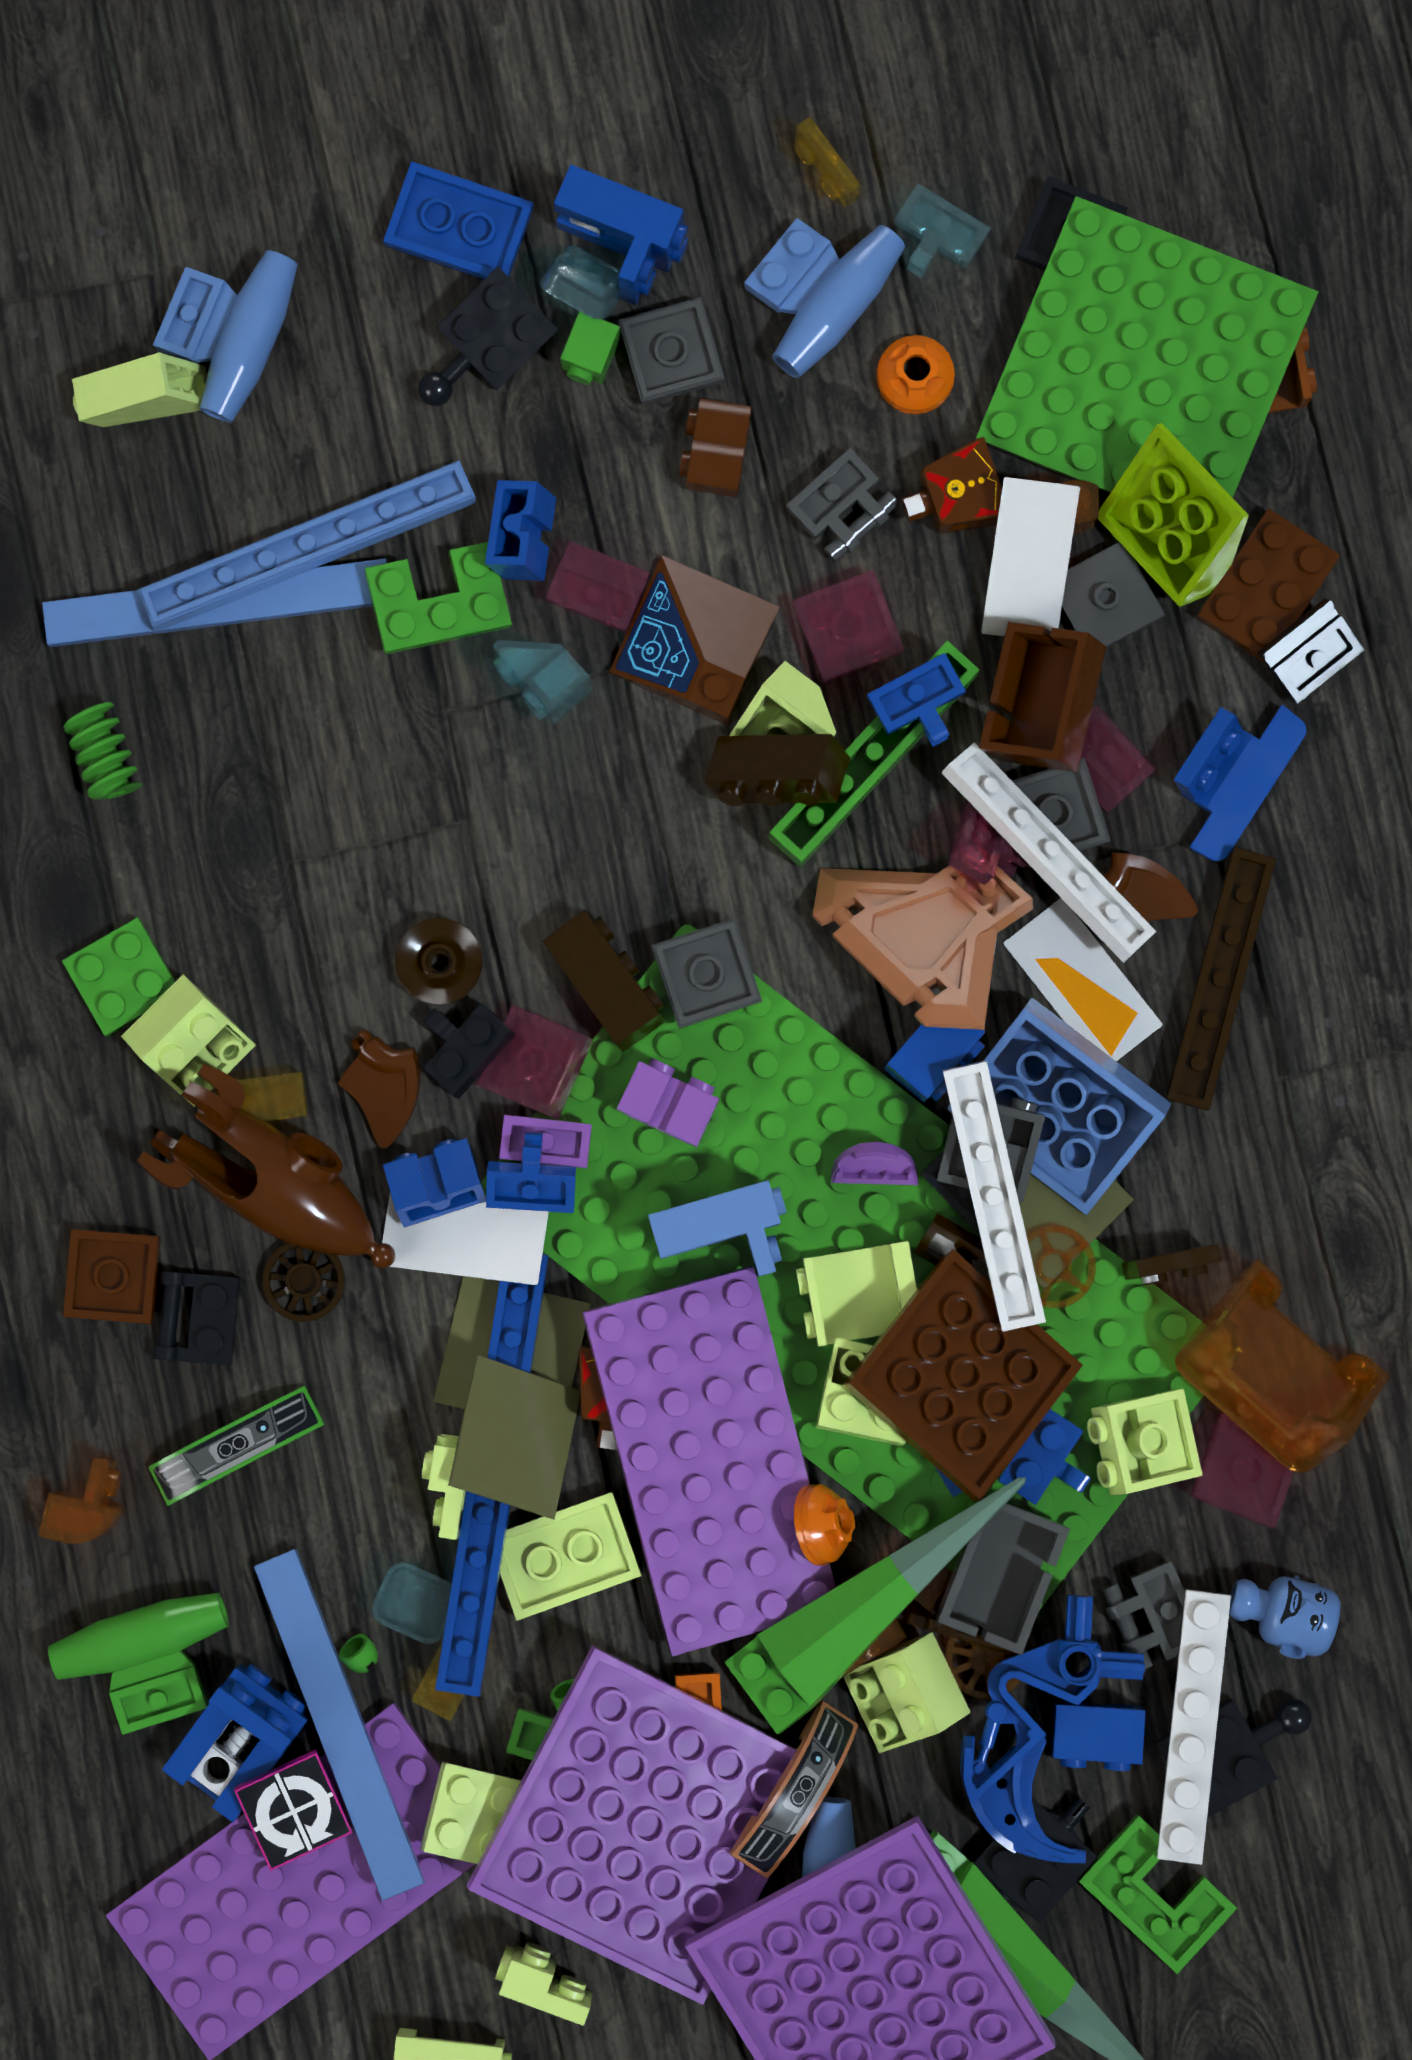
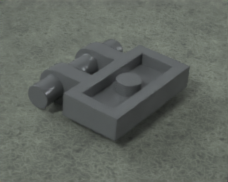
[786,448,899,561]
[1102,1560,1185,1669]

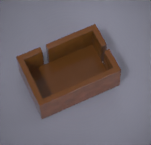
[979,622,1106,773]

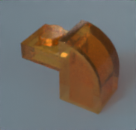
[38,1456,124,1544]

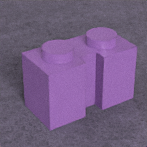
[617,1058,719,1148]

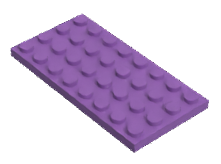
[582,1266,836,1656]
[106,1702,475,2060]

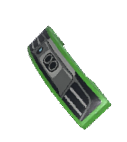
[148,1386,325,1506]

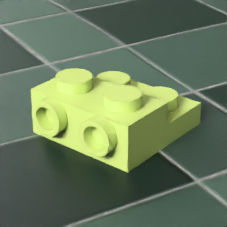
[1087,1389,1203,1495]
[422,1434,466,1540]
[495,1942,593,2026]

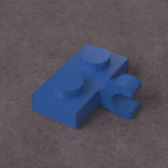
[867,653,966,747]
[486,1132,576,1213]
[998,1409,1091,1505]

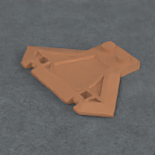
[813,847,1033,1030]

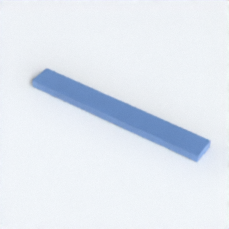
[138,460,477,632]
[42,559,387,647]
[254,1549,426,1901]

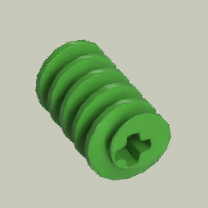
[63,702,143,799]

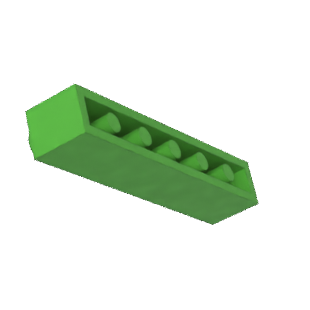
[769,640,980,868]

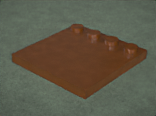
[843,1249,1083,1502]

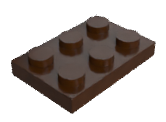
[1195,508,1341,665]

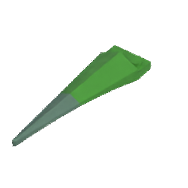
[724,1477,1026,1734]
[930,1831,1144,2060]

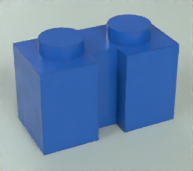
[485,480,557,581]
[383,1138,486,1228]
[1049,1700,1146,1771]

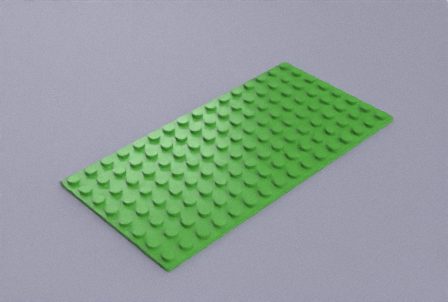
[482,925,1235,1610]

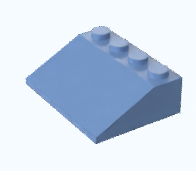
[947,997,1171,1215]

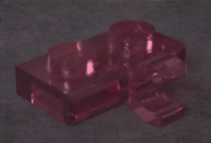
[948,799,1027,885]

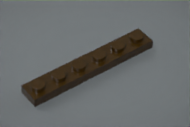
[1165,847,1277,1111]

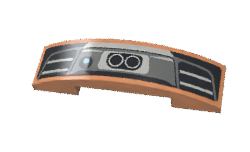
[729,1701,859,1878]

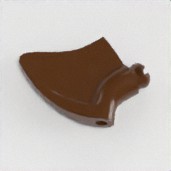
[1103,852,1198,922]
[337,1030,421,1148]

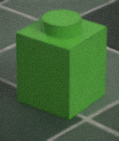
[560,311,621,385]

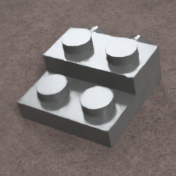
[937,1093,1045,1202]

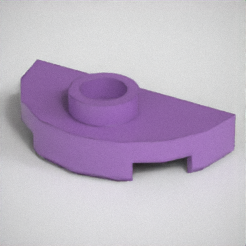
[831,1141,918,1185]

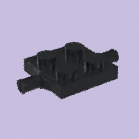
[972,1795,1098,1924]

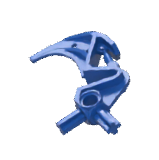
[960,1594,1145,1863]

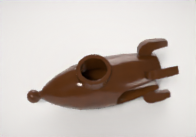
[137,1064,395,1269]

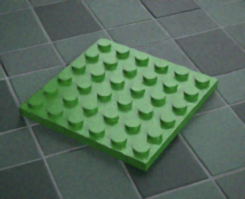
[976,196,1319,498]

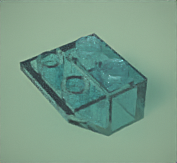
[492,640,593,725]

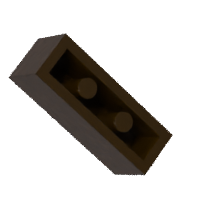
[704,734,850,806]
[542,910,666,1052]

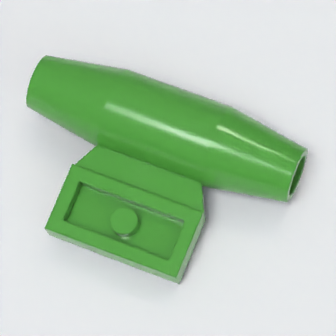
[48,1593,229,1735]

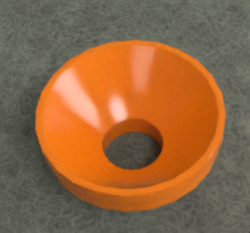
[876,335,955,415]
[794,1484,855,1566]

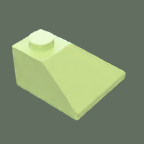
[729,661,837,737]

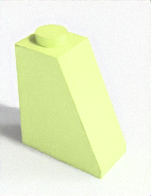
[72,352,207,427]

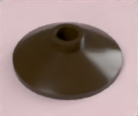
[395,918,483,1005]

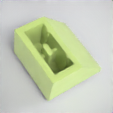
[121,974,256,1107]
[816,1338,906,1446]
[843,1632,971,1753]

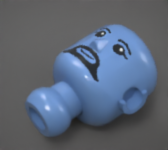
[1229,1575,1341,1659]

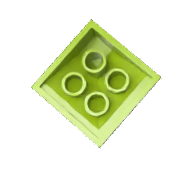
[1095,423,1249,607]

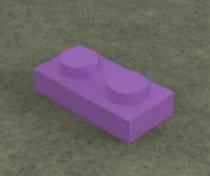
[499,1115,592,1169]

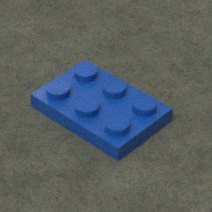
[383,161,534,279]

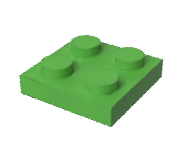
[62,917,176,1037]

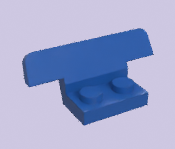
[1174,705,1307,862]

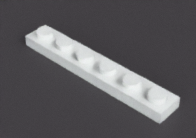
[941,742,1156,963]
[943,1060,1046,1332]
[1157,1589,1231,1865]

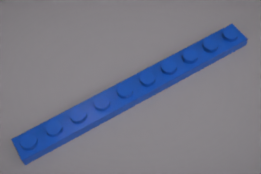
[435,1255,549,1697]

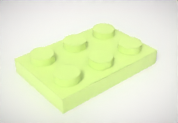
[500,1491,642,1621]
[420,1761,521,1864]

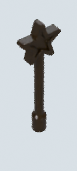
[907,1613,1030,1656]

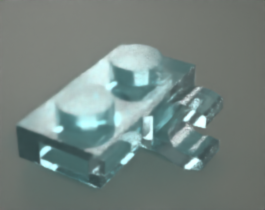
[894,183,991,278]

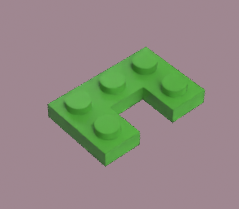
[364,542,512,655]
[1078,1814,1237,1974]

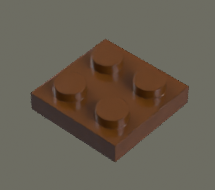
[63,1229,161,1324]

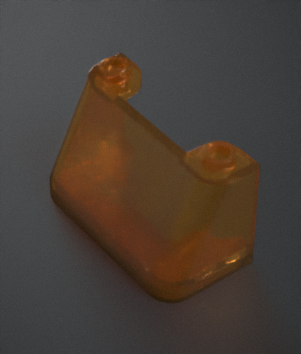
[1175,1259,1390,1473]

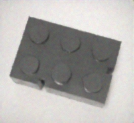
[935,1495,1070,1655]

